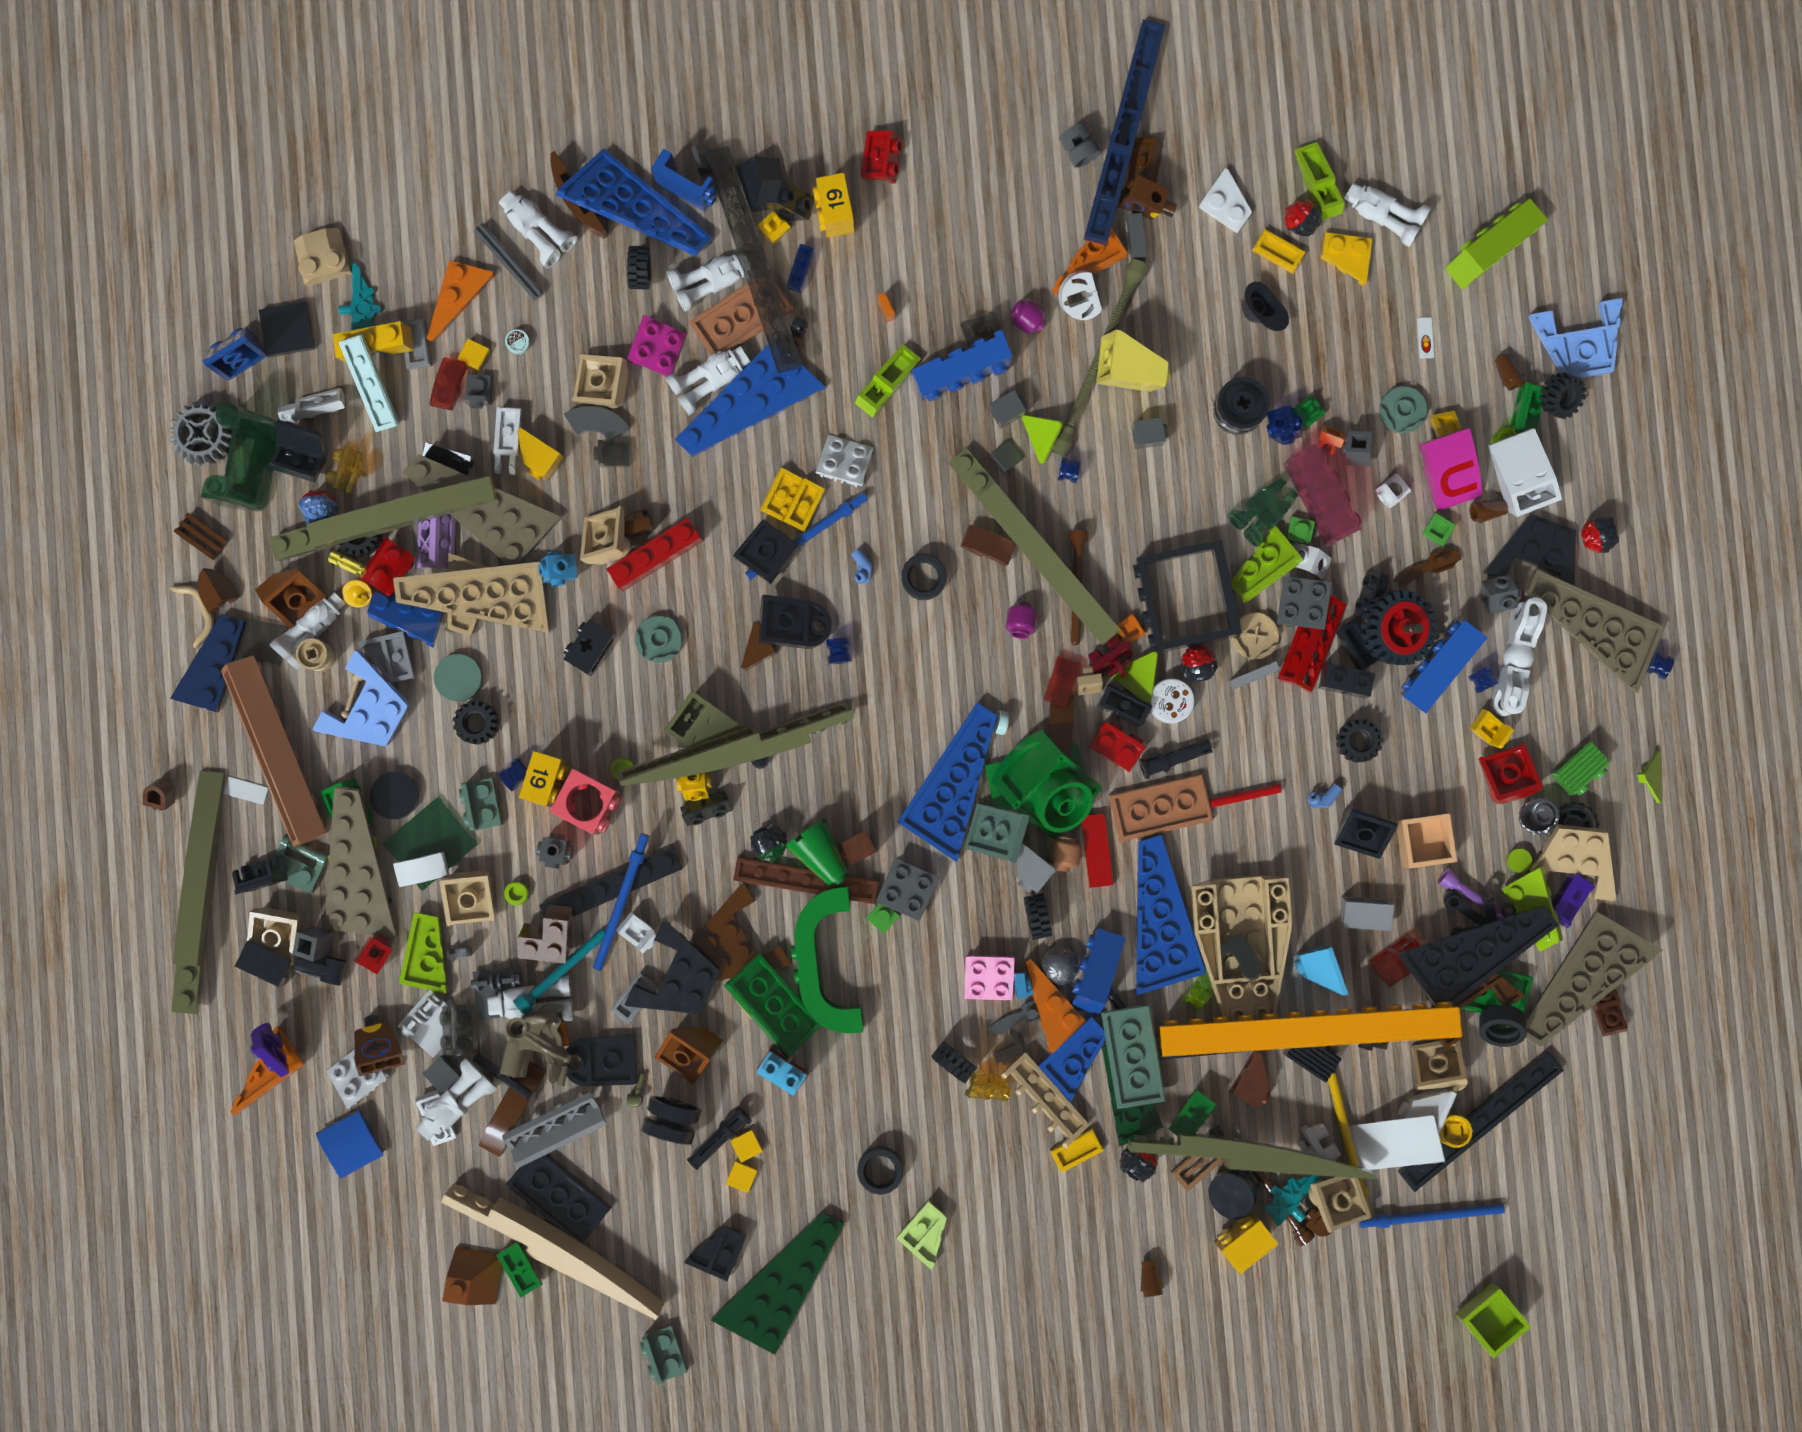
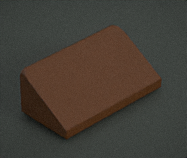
[1127,137,1163,183]

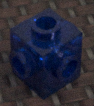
[1266,405,1303,445]

